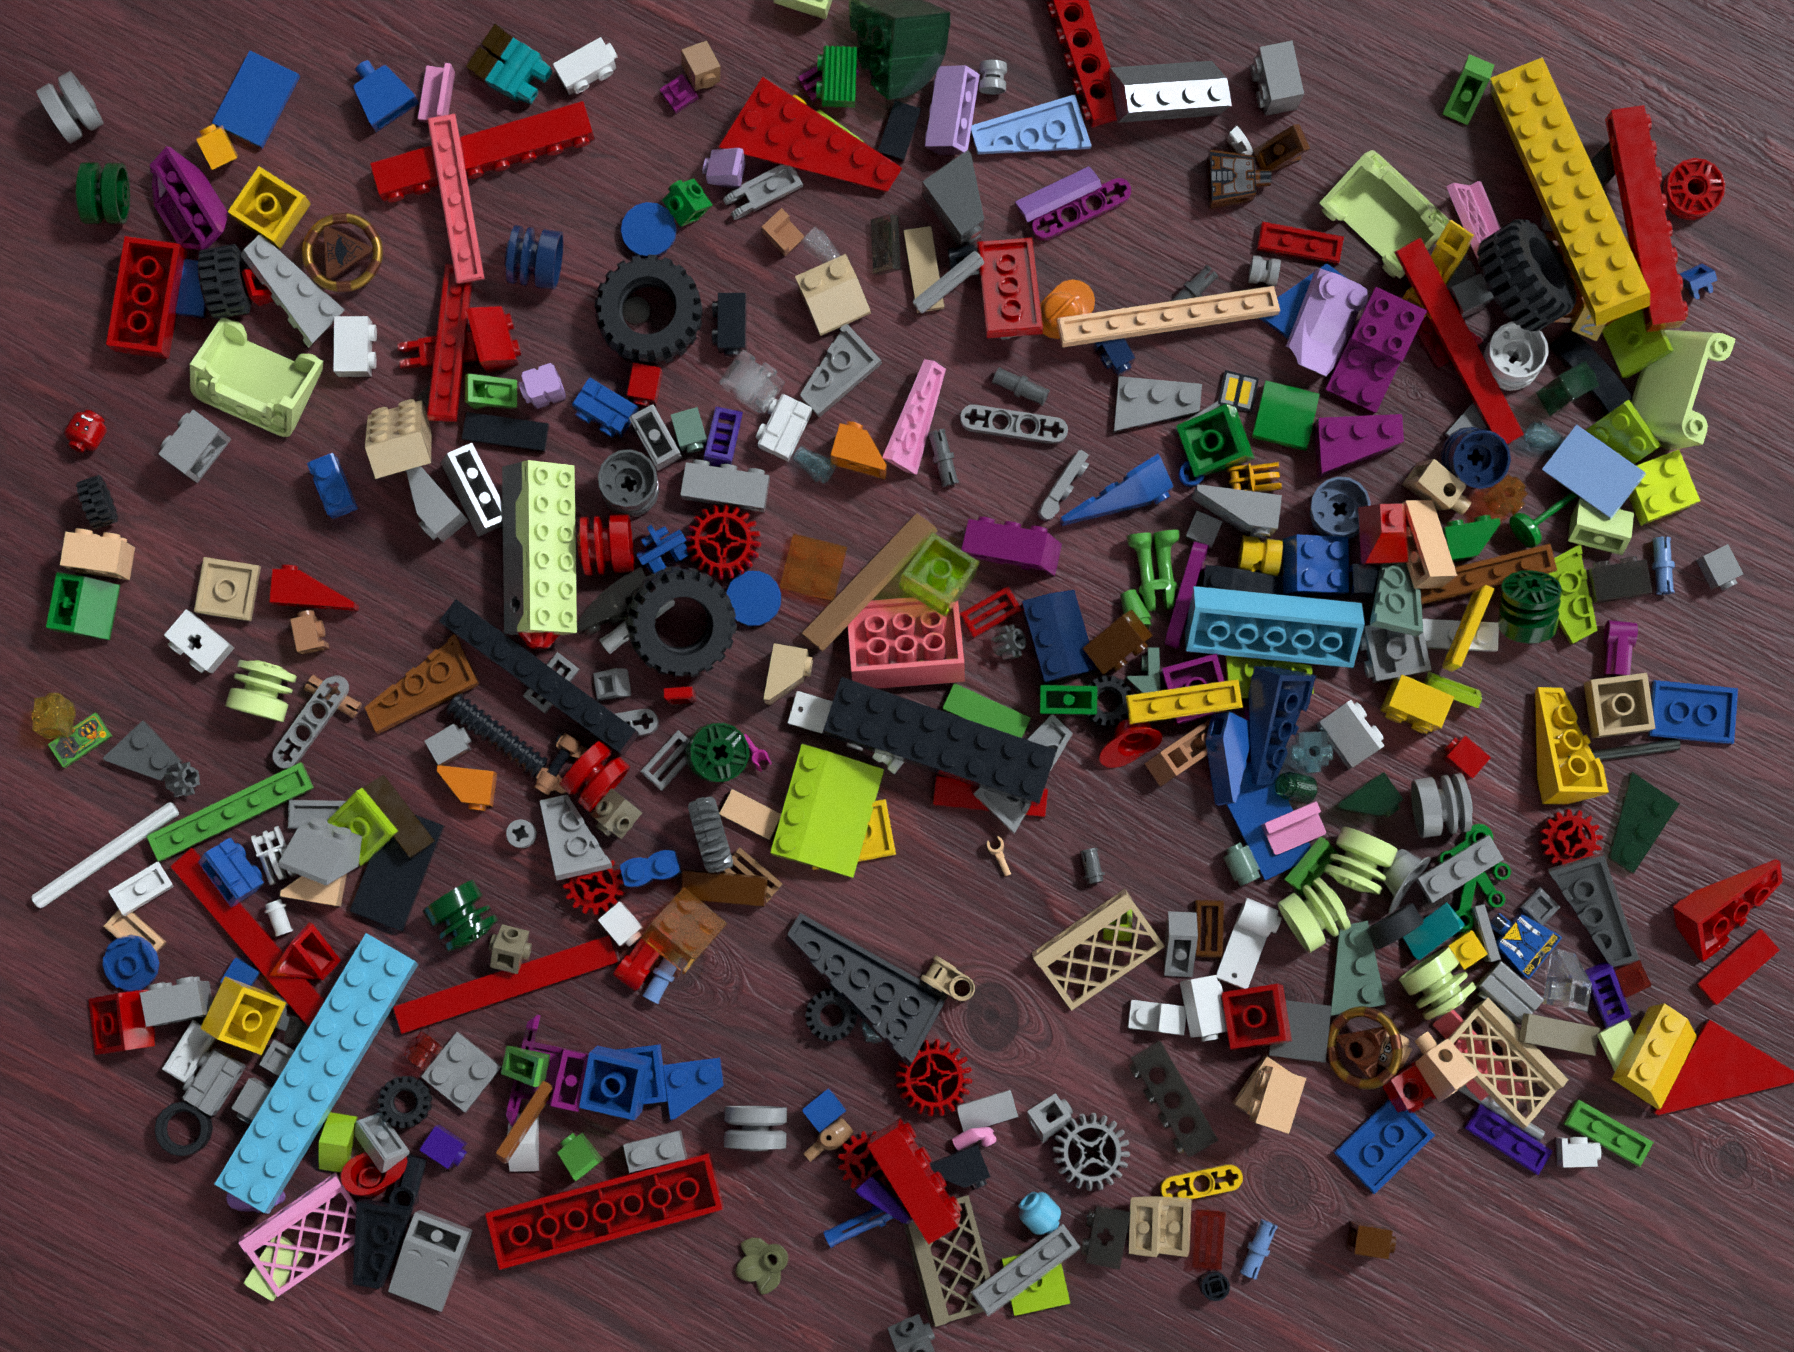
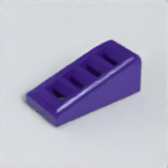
[704,407,743,468]
[1581,962,1632,1028]
[855,1177,913,1224]

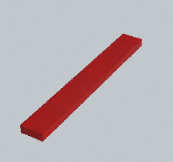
[1394,237,1524,444]
[170,848,325,1027]
[393,935,618,1034]

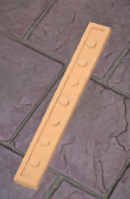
[1056,286,1280,347]

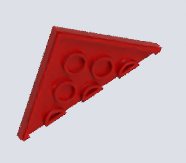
[1652,1019,1794,1115]

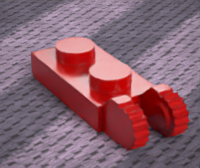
[397,332,478,369]

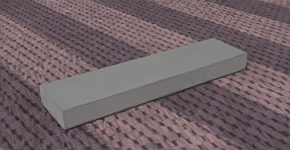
[971,1224,1081,1317]

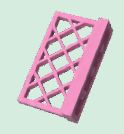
[1446,181,1501,259]
[238,1172,356,1297]

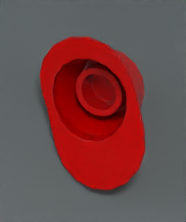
[1099,719,1163,768]
[341,1152,407,1197]

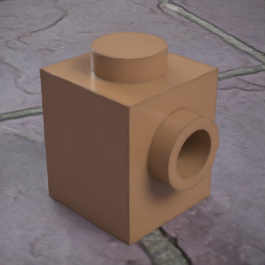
[681,41,720,91]

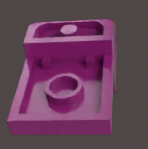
[1325,287,1427,413]

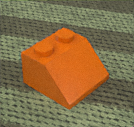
[831,421,887,479]

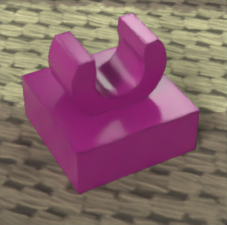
[660,74,698,114]

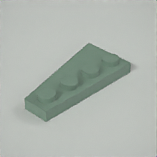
[1370,563,1423,637]

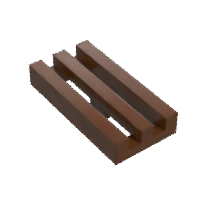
[1194,900,1224,958]

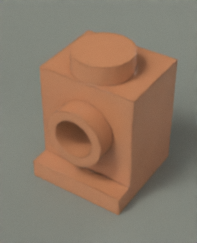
[290,610,330,655]

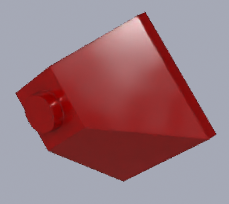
[1358,504,1409,564]

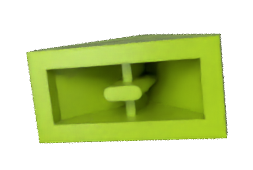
[319,1112,358,1172]

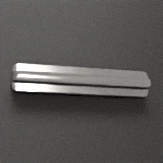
[913,251,984,313]

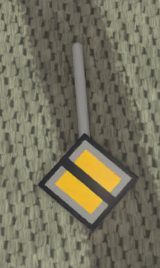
[1175,370,1259,432]

